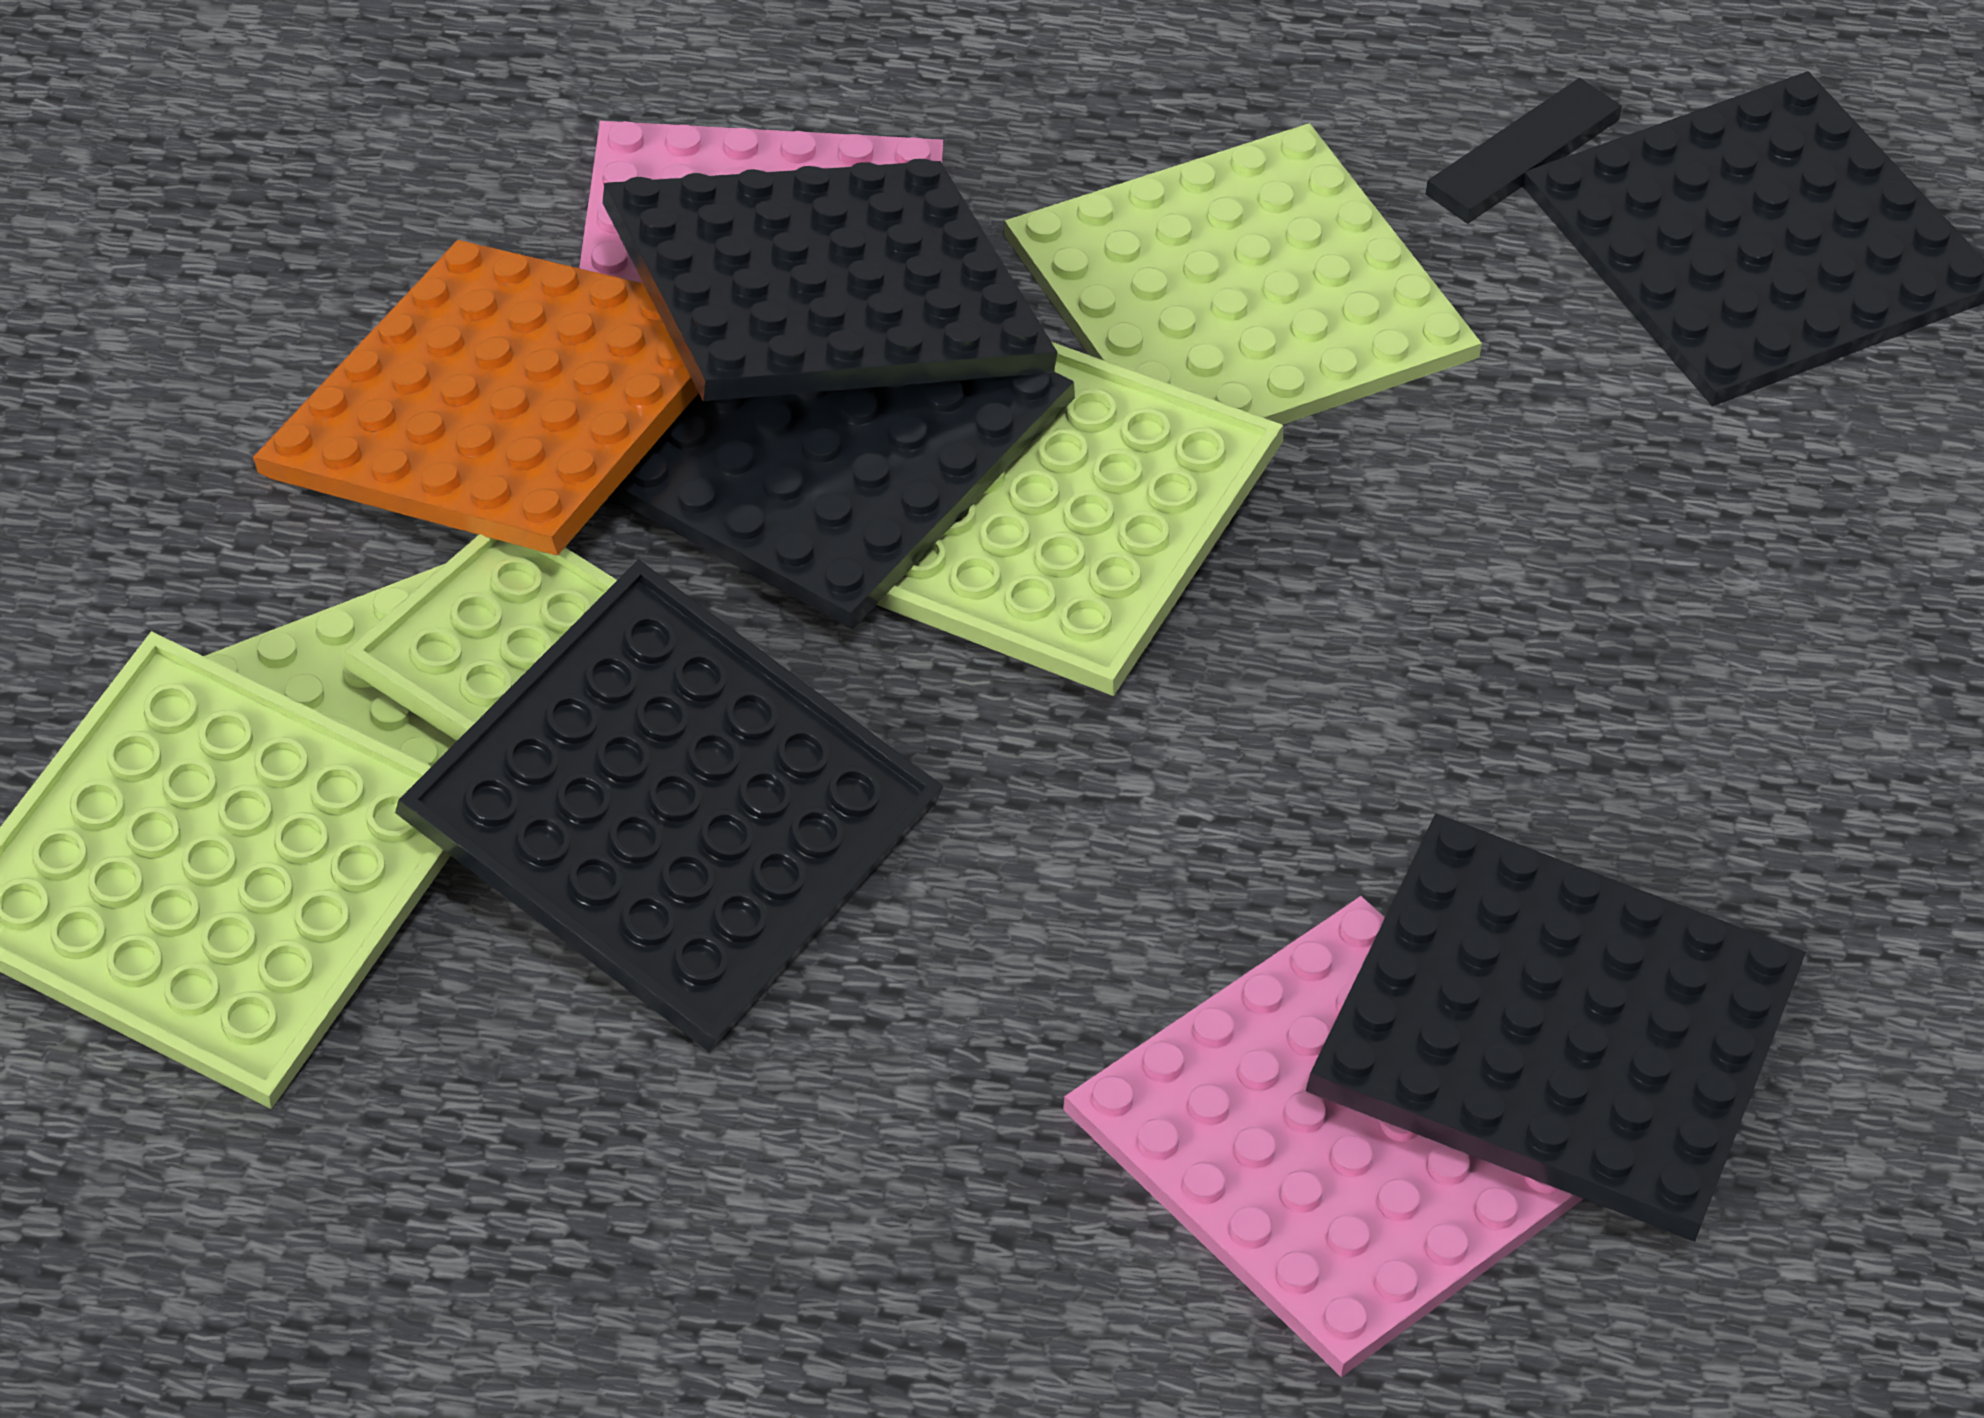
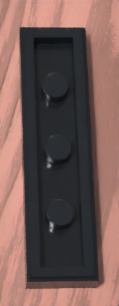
[1425,78,1622,224]

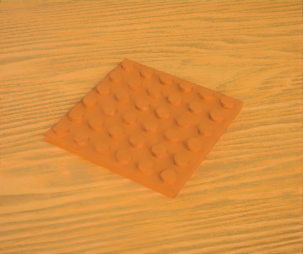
[253,240,699,556]

